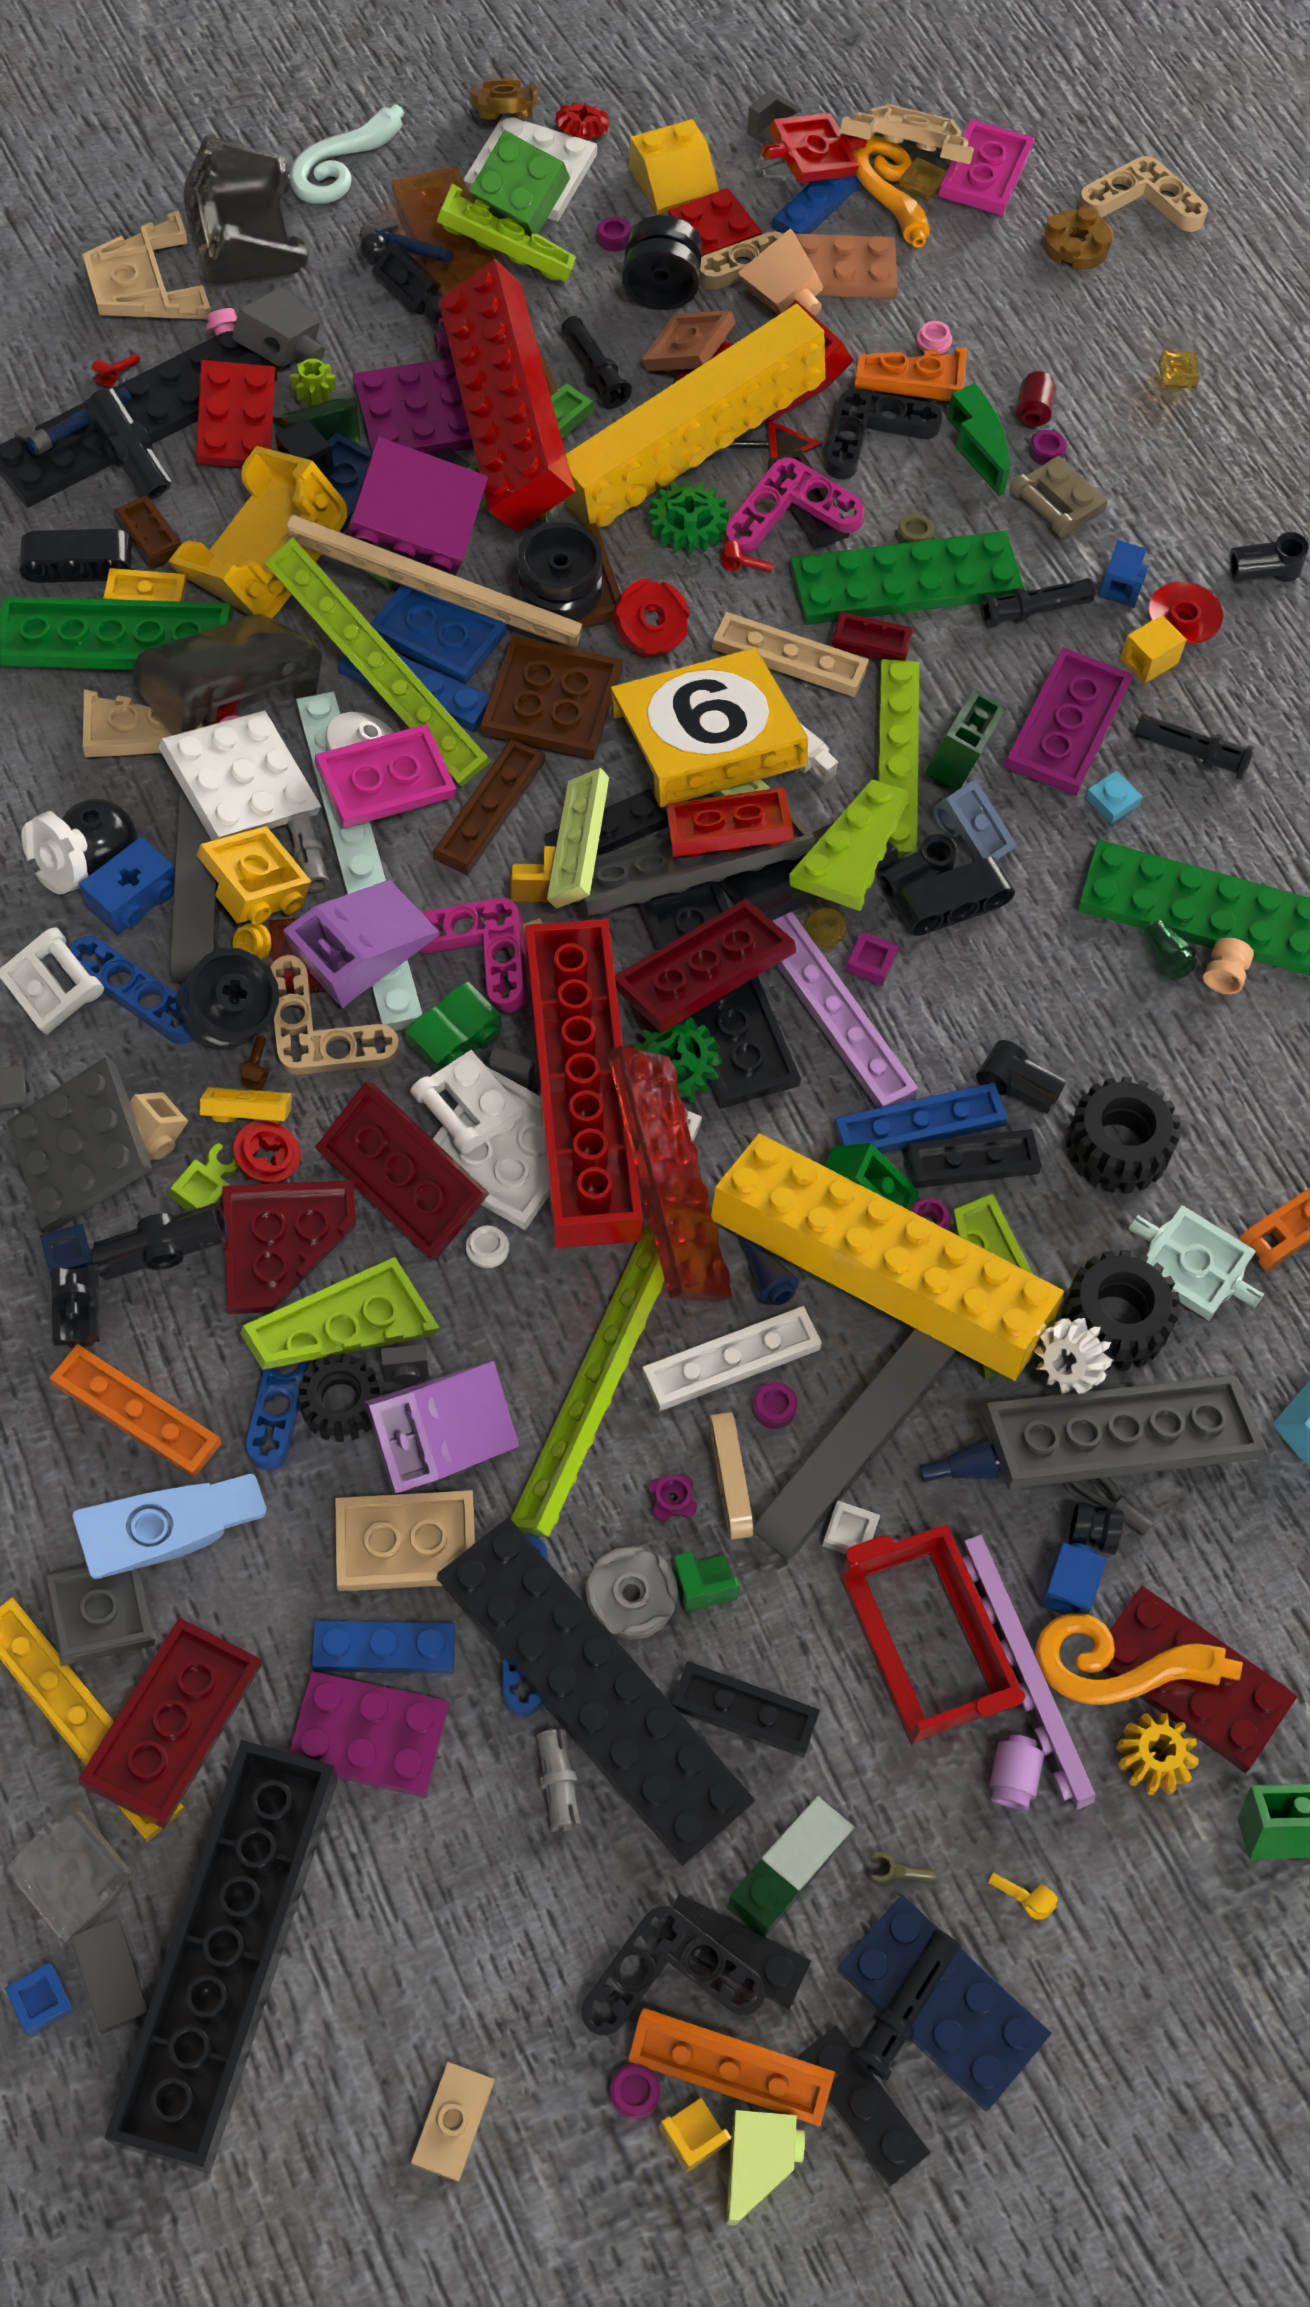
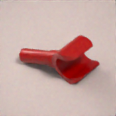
[91,354,140,387]
[721,540,774,572]

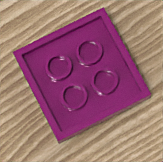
[352,358,474,453]

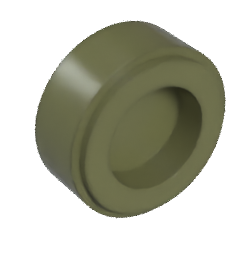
[896,513,935,543]

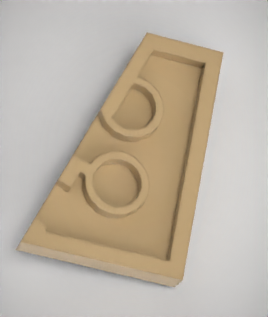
[82,689,204,758]

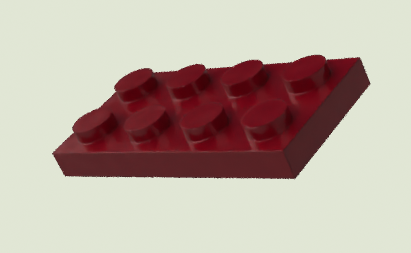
[615,899,796,1033]
[315,1082,490,1259]
[1103,1585,1298,1773]
[79,1617,262,1829]

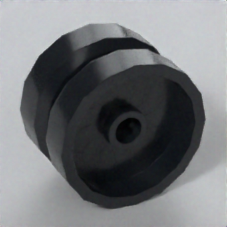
[622,215,703,310]
[519,522,603,621]
[176,948,279,1050]

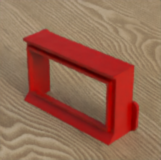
[839,1525,1025,1745]

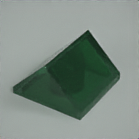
[273,397,361,442]

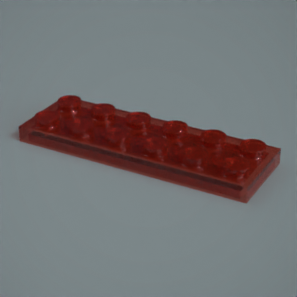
[607,1046,733,1302]

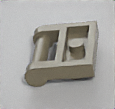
[1010,456,1108,537]

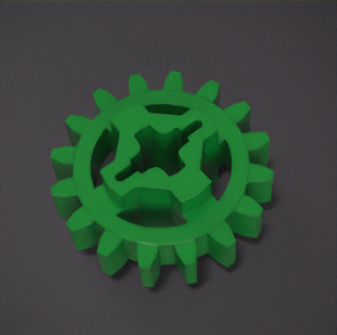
[648,480,729,554]
[629,1017,722,1107]

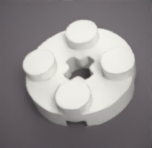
[21,811,88,895]

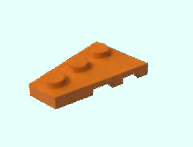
[854,347,967,402]

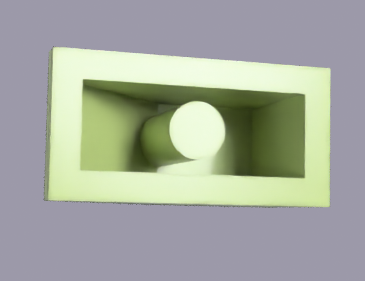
[726,2110,805,2225]

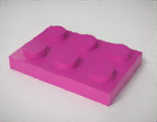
[938,119,1035,215]
[315,724,456,829]

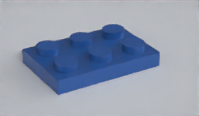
[370,584,506,684]

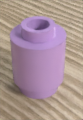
[989,1735,1045,1810]

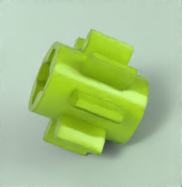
[290,359,337,405]

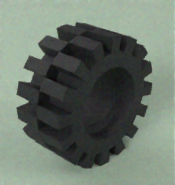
[298,1354,381,1442]

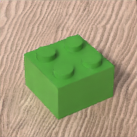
[469,130,570,237]

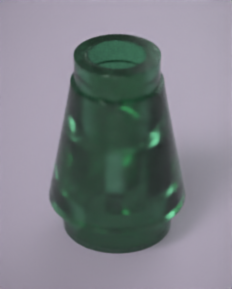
[1144,921,1197,980]

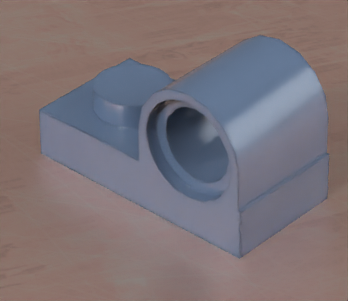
[933,779,1017,861]

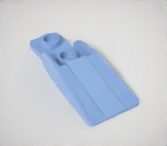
[72,1474,266,1579]

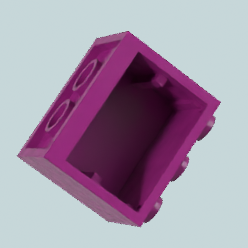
[346,436,488,576]

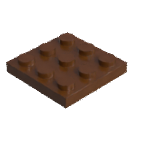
[481,635,623,760]

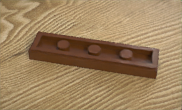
[433,738,545,876]

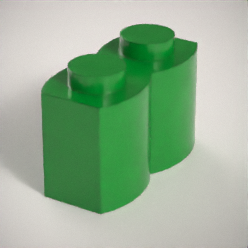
[405,982,502,1073]

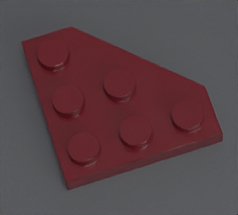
[222,1180,356,1315]

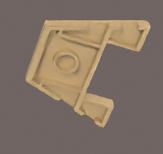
[840,104,974,164]
[82,211,211,319]

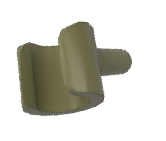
[869,1852,936,1887]

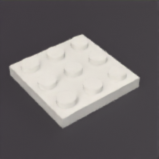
[463,114,597,222]
[158,710,321,841]
[433,1066,549,1230]

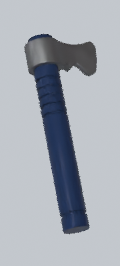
[360,219,454,264]
[14,387,131,455]

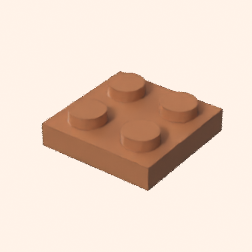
[641,310,736,372]

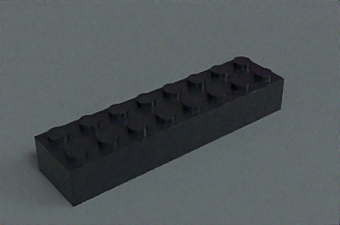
[104,1740,338,2174]

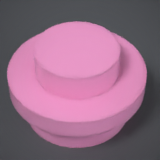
[205,308,237,336]
[916,321,952,355]

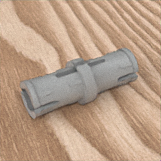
[288,814,330,893]
[536,1729,581,1832]

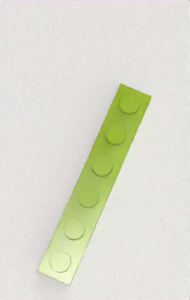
[877,659,920,858]

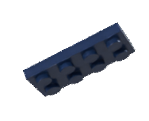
[836,1895,1052,2112]

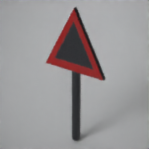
[728,419,823,459]

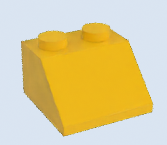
[629,119,719,215]

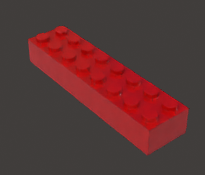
[439,259,576,533]
[525,919,643,1248]

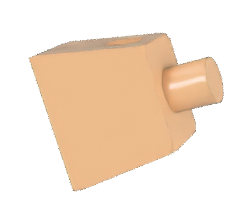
[738,228,823,316]

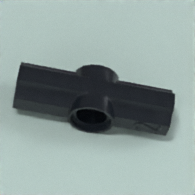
[84,388,172,500]
[91,1203,230,1281]

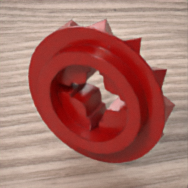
[555,102,610,140]
[231,1121,301,1184]

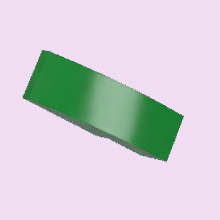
[947,383,1010,496]

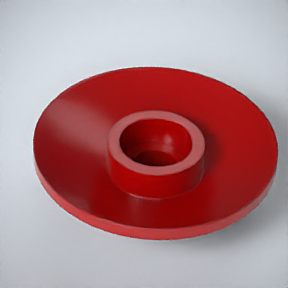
[1148,582,1224,644]

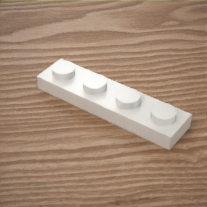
[642,1306,822,1412]

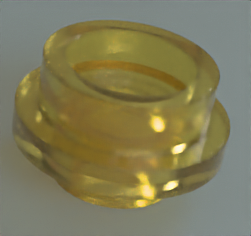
[806,908,847,948]

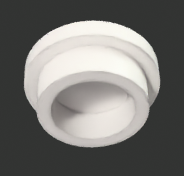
[466,1226,509,1268]

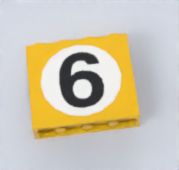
[611,648,808,808]

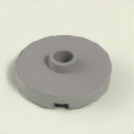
[585,1546,678,1640]

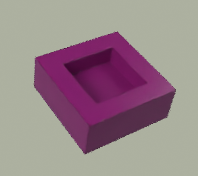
[845,931,899,986]

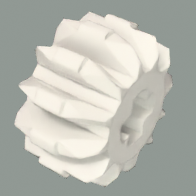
[1033,1318,1113,1394]

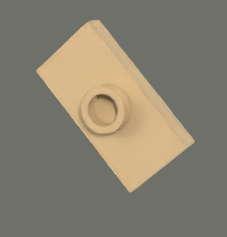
[411,2062,495,2183]

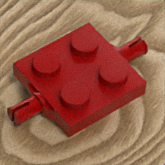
[762,113,867,183]

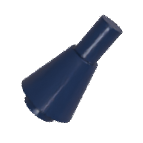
[740,1237,799,1305]
[920,1435,1001,1482]

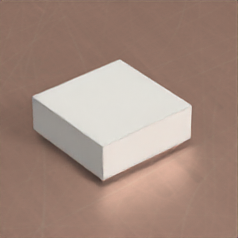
[822,1500,880,1554]

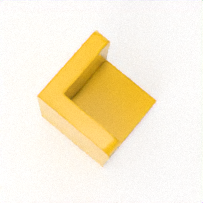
[1120,616,1187,684]
[511,846,556,902]
[658,2097,731,2173]

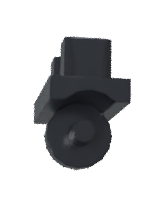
[52,1264,100,1348]

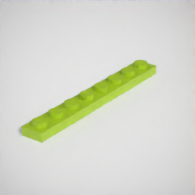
[264,537,491,787]
[511,1222,686,1537]

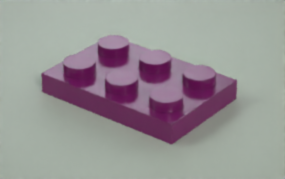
[289,1671,449,1798]

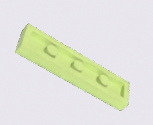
[547,768,609,909]

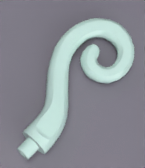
[289,104,404,204]

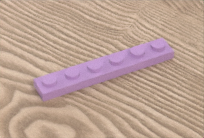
[773,912,918,1108]
[962,1534,1096,1810]

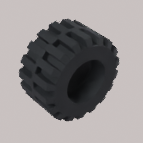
[1066,1077,1181,1194]
[1061,1250,1180,1371]

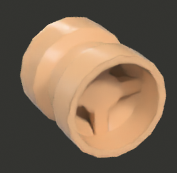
[1203,937,1254,994]

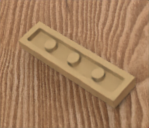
[712,612,869,697]

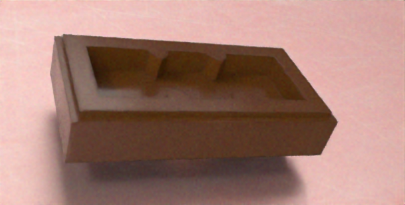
[113,495,182,568]

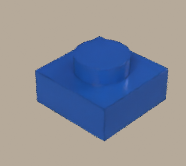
[5,1963,75,2036]

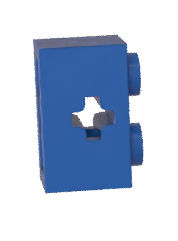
[79,836,175,935]

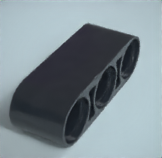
[20,529,132,583]
[894,857,1015,936]

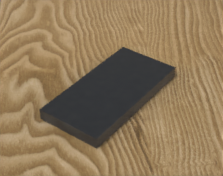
[721,823,899,921]

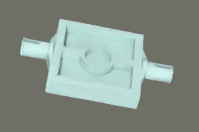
[1128,1205,1264,1321]

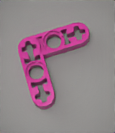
[726,457,865,553]
[418,898,528,1013]

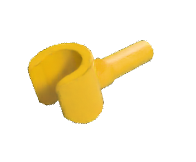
[988,1873,1058,1920]

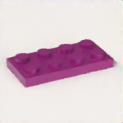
[1005,647,1134,796]

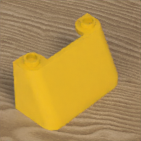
[168,446,348,620]

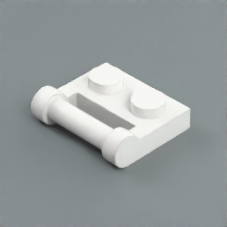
[0,928,104,1035]
[410,1050,523,1154]

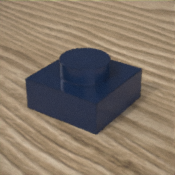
[40,1224,94,1278]

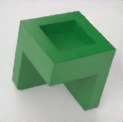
[672,1551,740,1613]

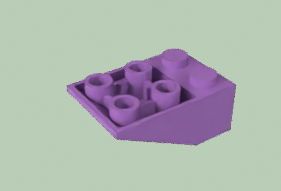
[283,880,440,1008]
[364,1360,519,1493]

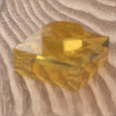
[899,157,947,201]
[1159,351,1200,389]

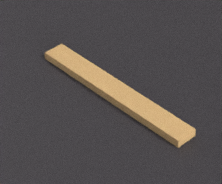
[287,514,582,649]

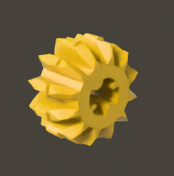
[1116,1713,1199,1795]

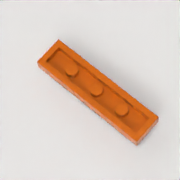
[49,1344,222,1479]
[628,2008,835,2126]

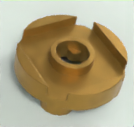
[470,78,538,119]
[1043,205,1114,270]

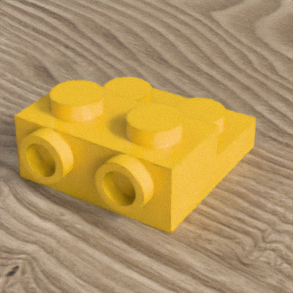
[196,826,312,925]

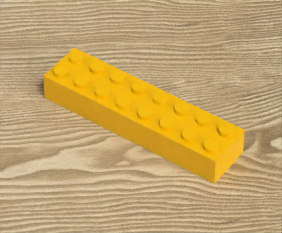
[565,303,825,529]
[710,1133,1064,1381]

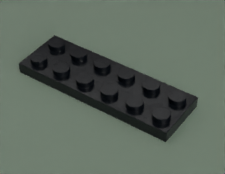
[640,881,801,1109]

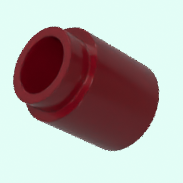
[1015,371,1056,427]

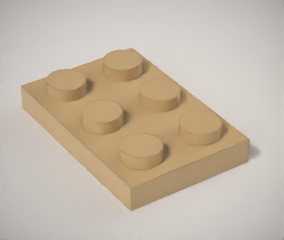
[335,1490,475,1592]

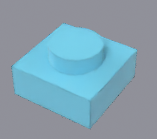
[1085,771,1143,824]

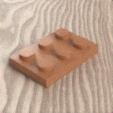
[795,233,897,298]

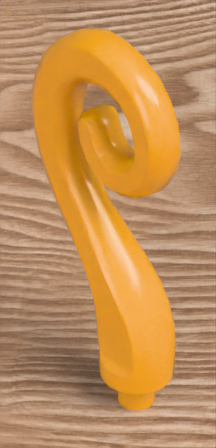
[852,136,930,248]
[1034,1613,1243,1705]

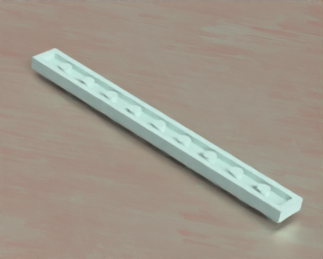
[296,692,422,1031]

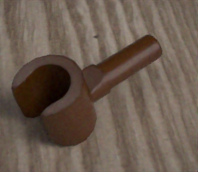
[241,1036,269,1091]

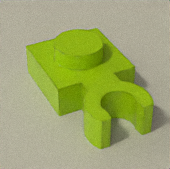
[167,1143,238,1211]

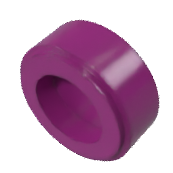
[597,217,631,251]
[1029,430,1067,465]
[752,1382,798,1429]
[610,2064,660,2119]

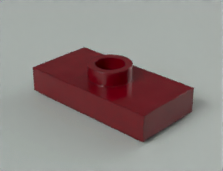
[831,612,914,661]

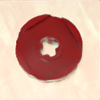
[611,579,690,659]

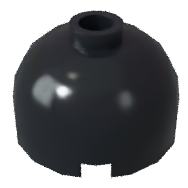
[62,799,138,876]

